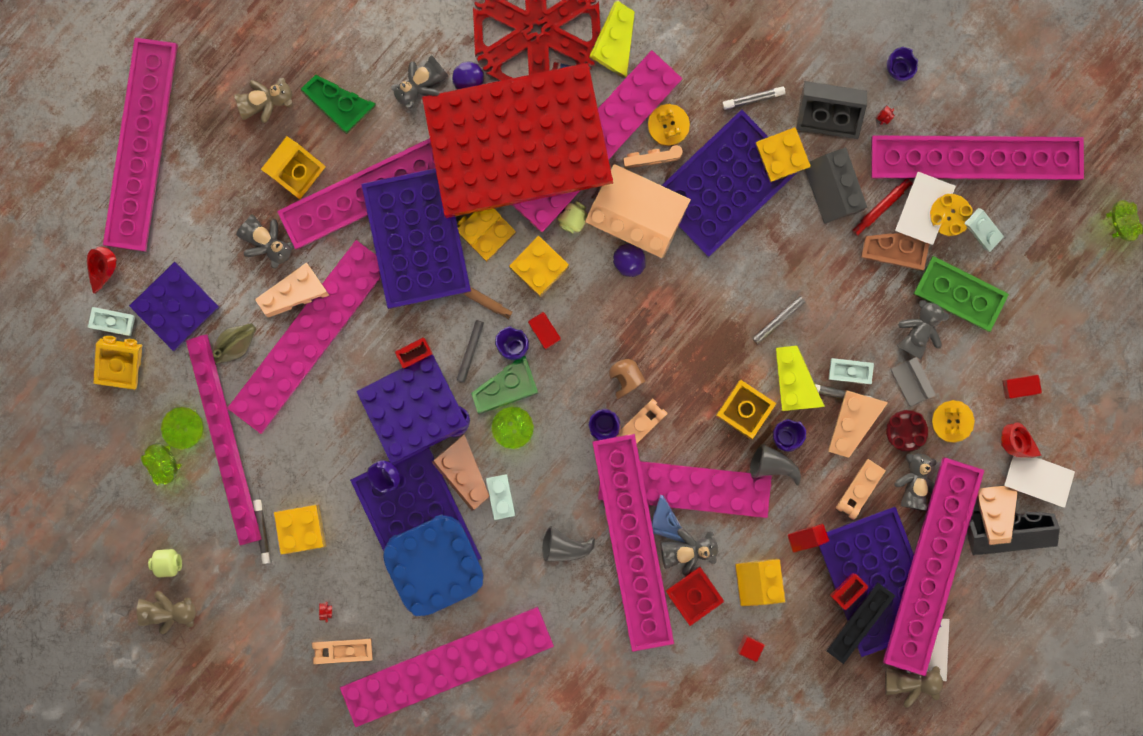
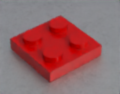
[665,566,725,626]

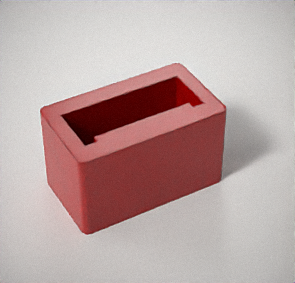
[528,312,561,350]
[395,337,433,369]
[1003,375,1042,399]
[788,523,829,553]
[830,573,868,610]
[737,634,765,663]

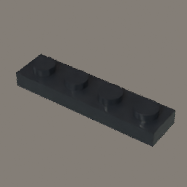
[825,582,895,664]

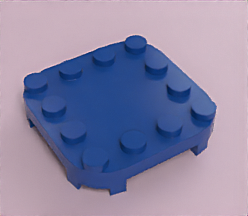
[383,515,483,616]

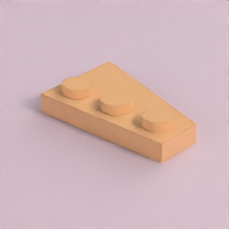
[255,262,329,318]
[828,390,888,458]
[977,486,1017,545]

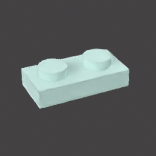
[964,208,1004,252]
[88,307,135,336]
[828,358,874,385]
[486,474,515,520]

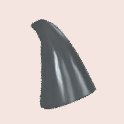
[750,444,801,485]
[542,526,595,561]

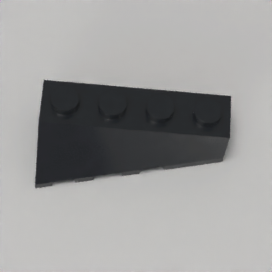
[967,511,1060,555]

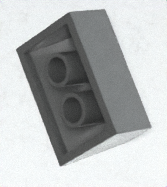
[796,81,867,139]
[805,147,867,224]

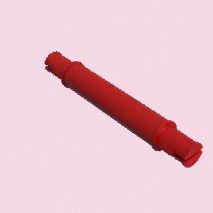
[852,178,913,236]

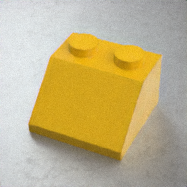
[261,136,326,199]
[735,558,785,606]

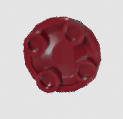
[886,410,928,452]

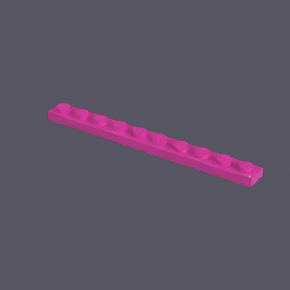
[186,335,262,546]

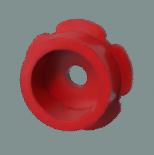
[876,105,895,125]
[319,602,332,623]

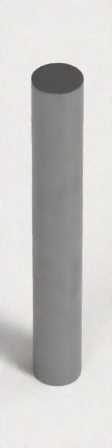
[753,296,805,344]
[456,320,484,382]

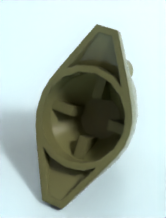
[212,323,256,365]

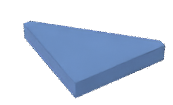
[651,495,685,542]

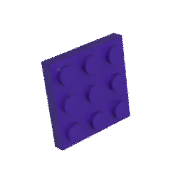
[129,262,220,352]

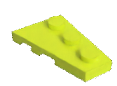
[590,1,635,78]
[776,346,825,411]

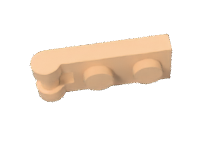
[623,145,682,169]
[616,399,668,444]
[835,459,886,520]
[312,638,373,664]

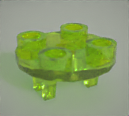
[1106,200,1143,242]
[161,407,204,449]
[491,407,534,449]
[141,443,182,485]

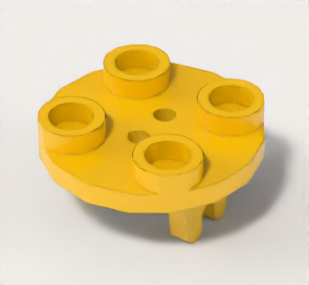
[648,104,690,146]
[930,194,973,236]
[932,400,975,443]

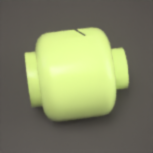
[557,201,588,234]
[148,549,182,577]

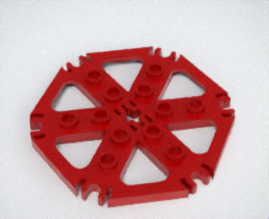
[473,0,601,81]

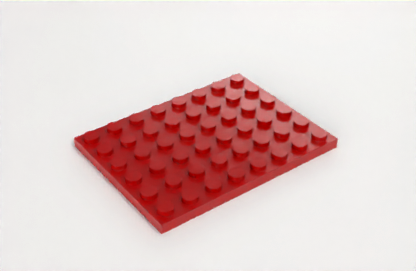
[422,63,613,218]

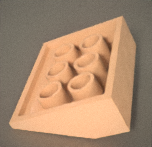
[585,164,691,258]

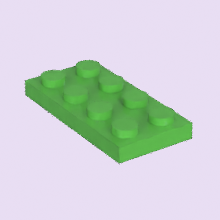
[913,256,1009,332]

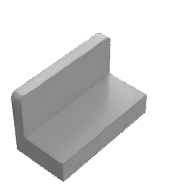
[891,357,936,407]

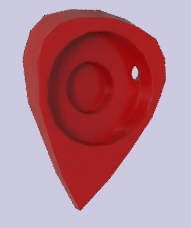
[87,246,117,294]
[1001,422,1041,458]

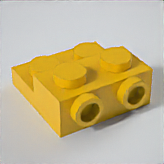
[457,208,517,262]
[93,336,142,390]

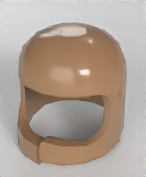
[609,359,646,399]

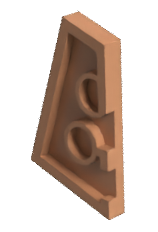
[861,233,929,271]
[432,435,490,511]

